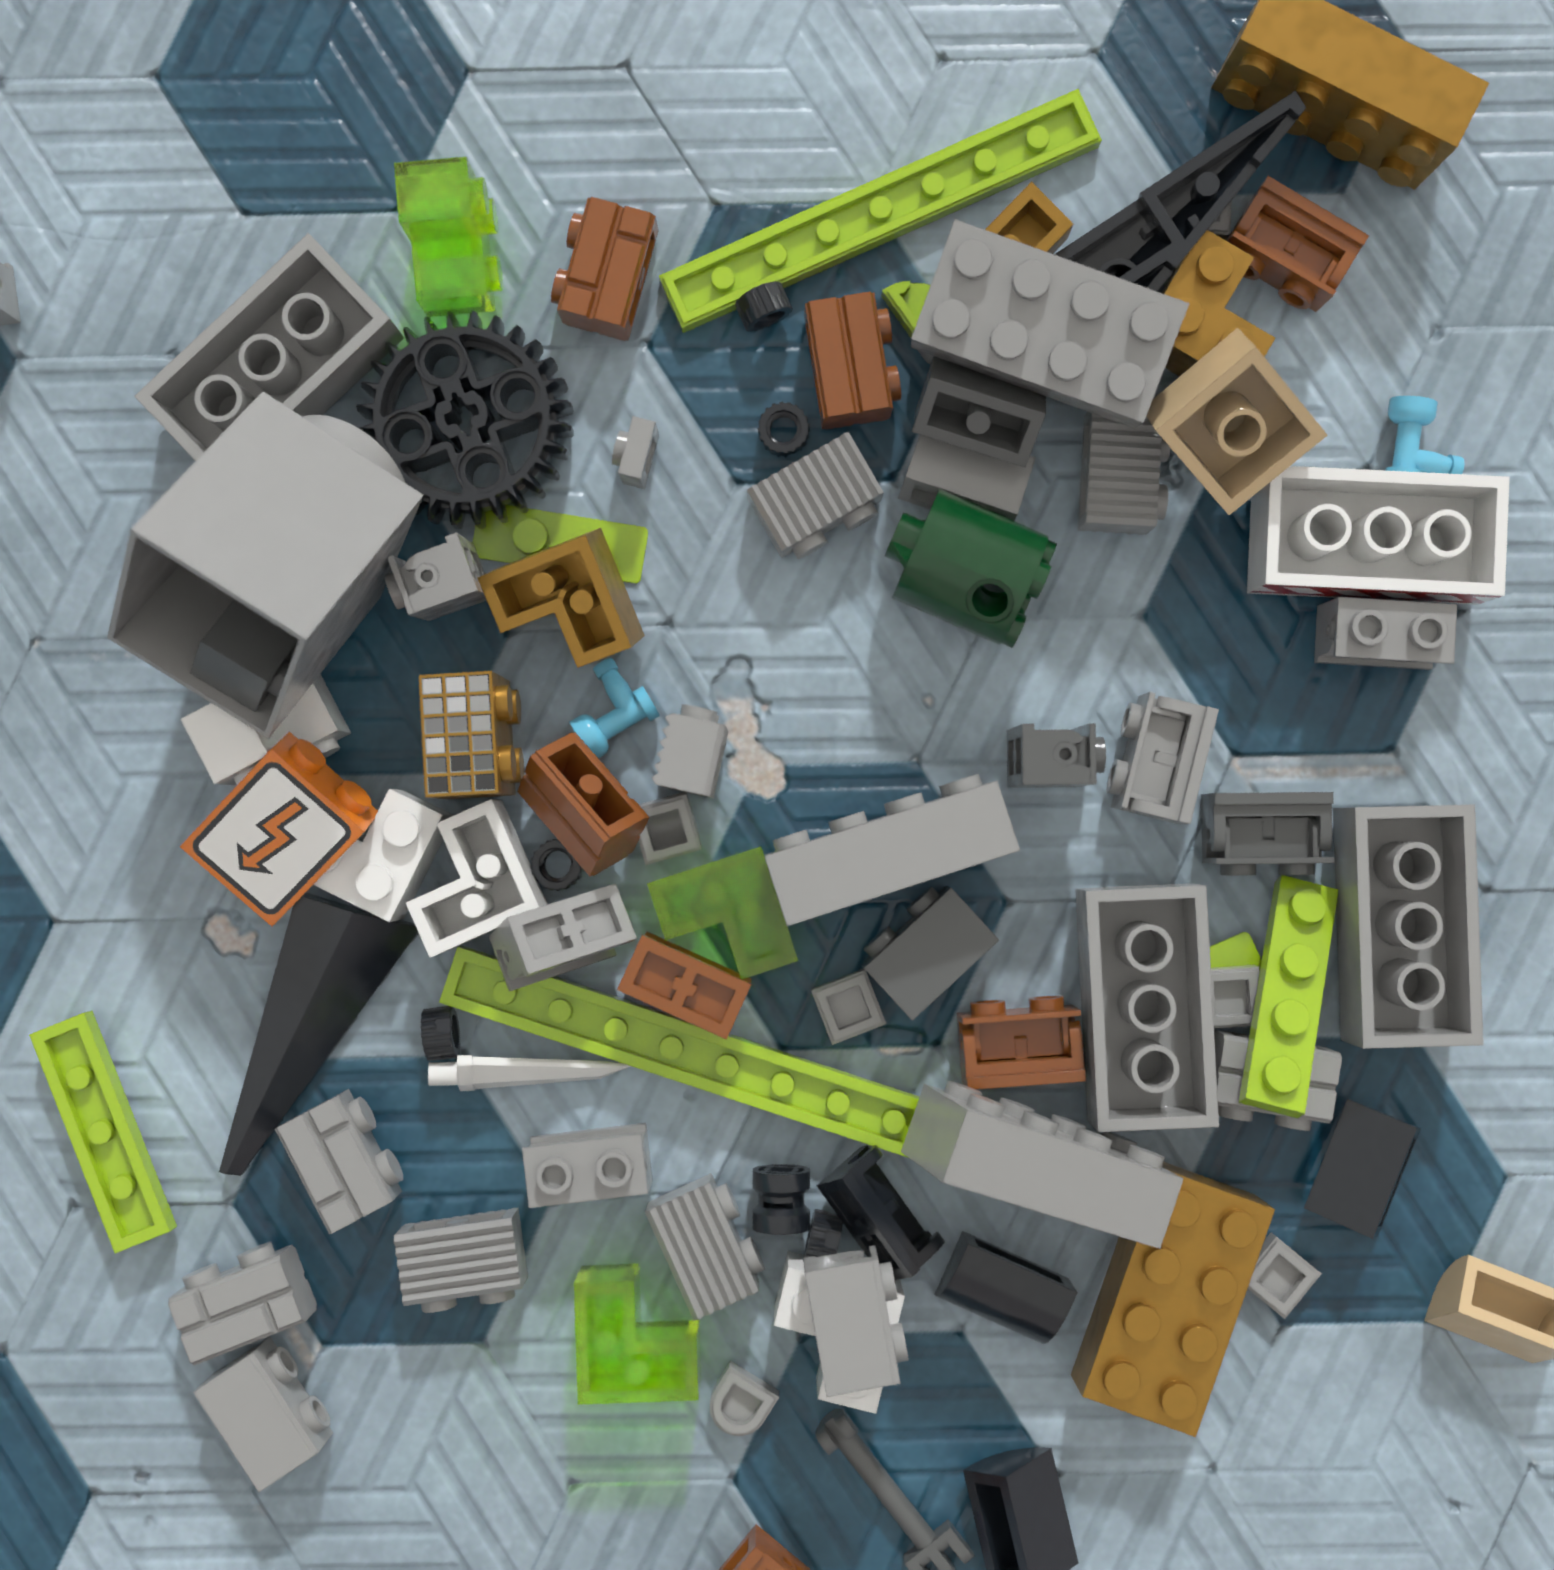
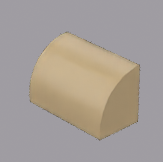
[1425,1255,1554,1363]

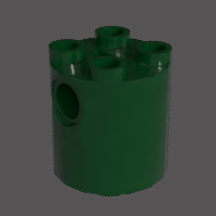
[884,489,1057,648]

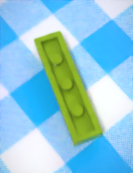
[1238,875,1339,1118]
[29,1010,177,1254]

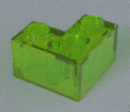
[394,156,503,317]
[647,846,798,979]
[574,1263,702,1405]

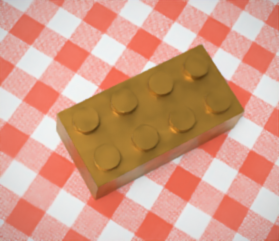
[1211,0,1489,190]
[1071,1162,1275,1437]

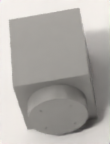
[107,391,423,738]

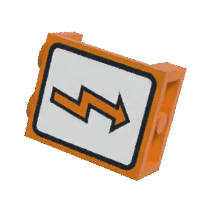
[180,731,378,927]

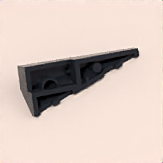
[1054,91,1306,292]
[219,893,419,1176]

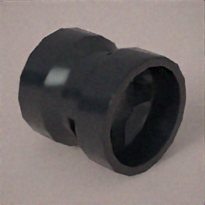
[753,1164,810,1235]

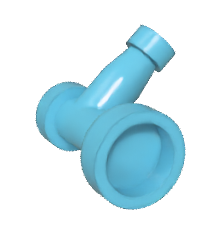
[1385,396,1465,474]
[569,658,660,759]

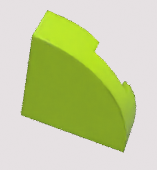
[881,281,931,338]

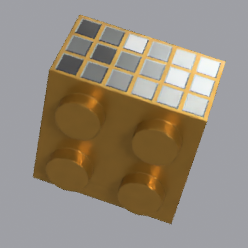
[418,671,524,799]

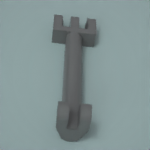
[815,1409,975,1570]

